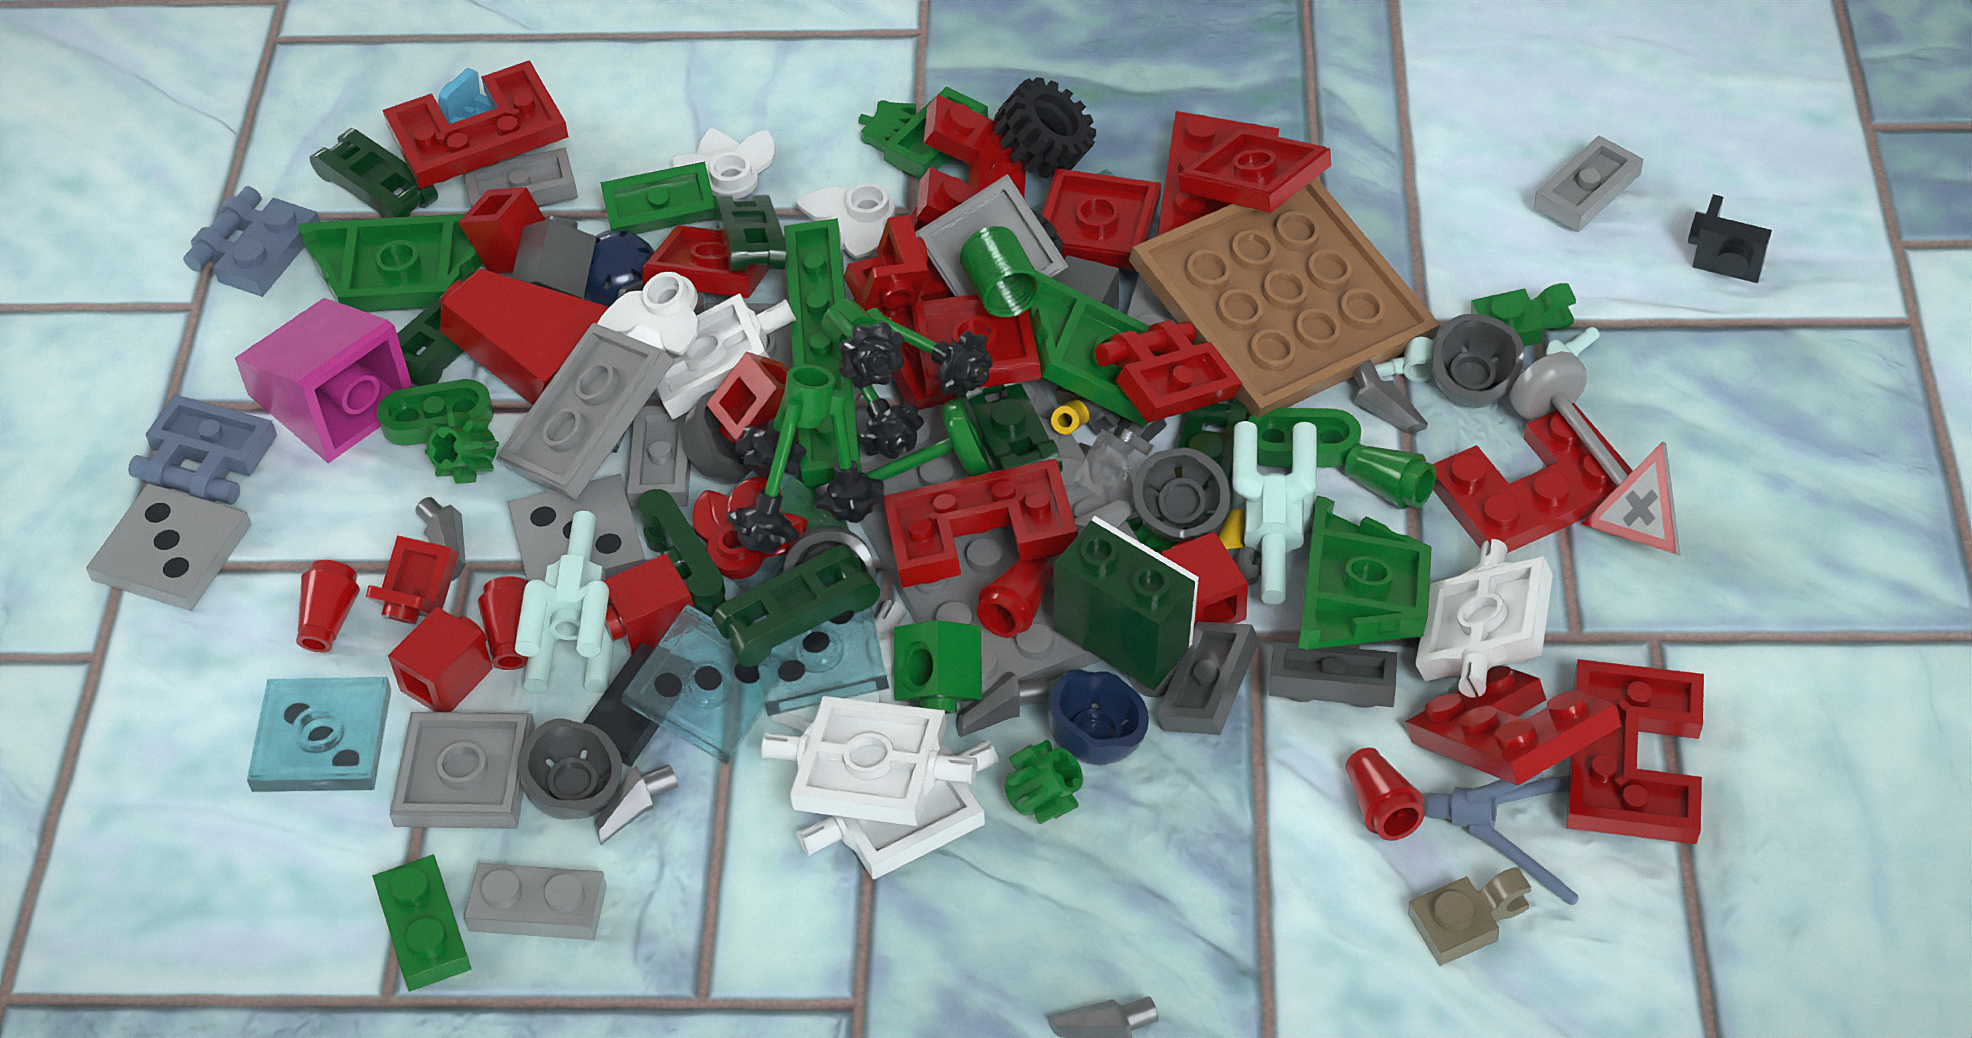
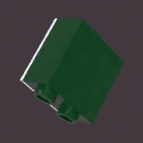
[1053,516,1199,691]

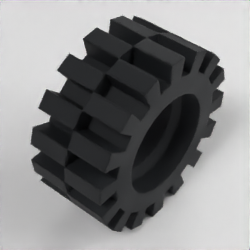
[994,77,1096,179]

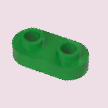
[377,379,494,445]
[1247,408,1361,467]

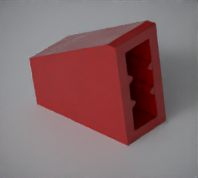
[440,269,609,405]

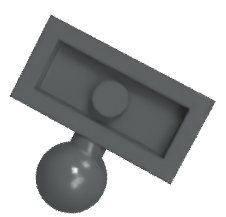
[1129,622,1259,735]
[1269,641,1397,708]

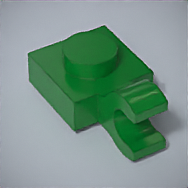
[1471,283,1576,347]

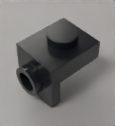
[1688,194,1772,284]

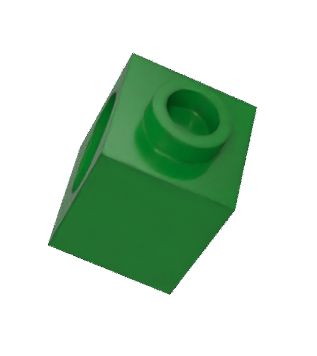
[894,620,982,715]

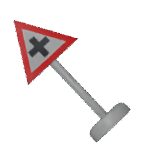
[1510,351,1681,556]

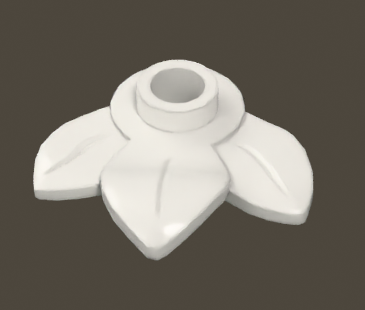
[672,128,775,200]
[796,183,895,259]
[597,272,700,355]

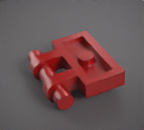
[1095,320,1242,423]

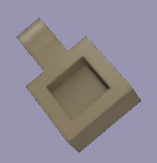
[1408,867,1531,966]

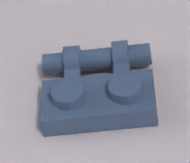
[183,186,320,297]
[128,394,277,505]

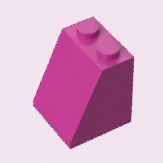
[235,298,413,463]

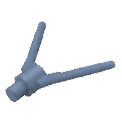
[1427,772,1579,905]

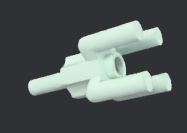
[1233,421,1317,605]
[515,511,615,693]

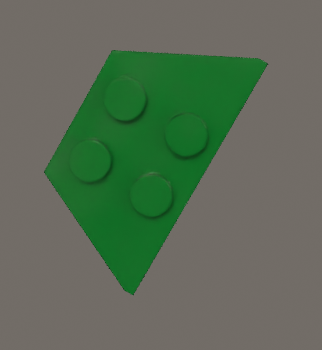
[298,213,483,311]
[1028,270,1156,427]
[1298,496,1432,650]

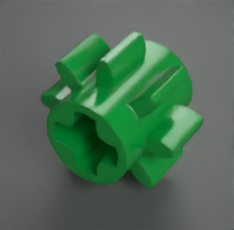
[425,412,499,484]
[1004,740,1083,824]

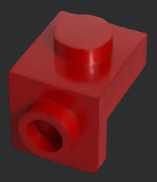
[862,215,929,309]
[365,535,459,625]

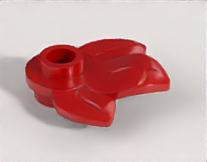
[692,476,808,579]

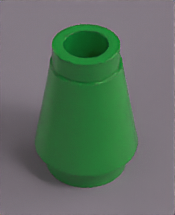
[1345,444,1436,509]

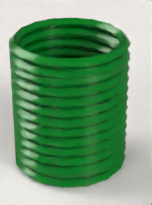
[960,226,1042,317]

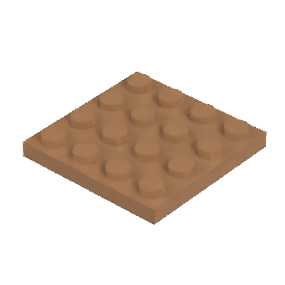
[1129,178,1440,418]

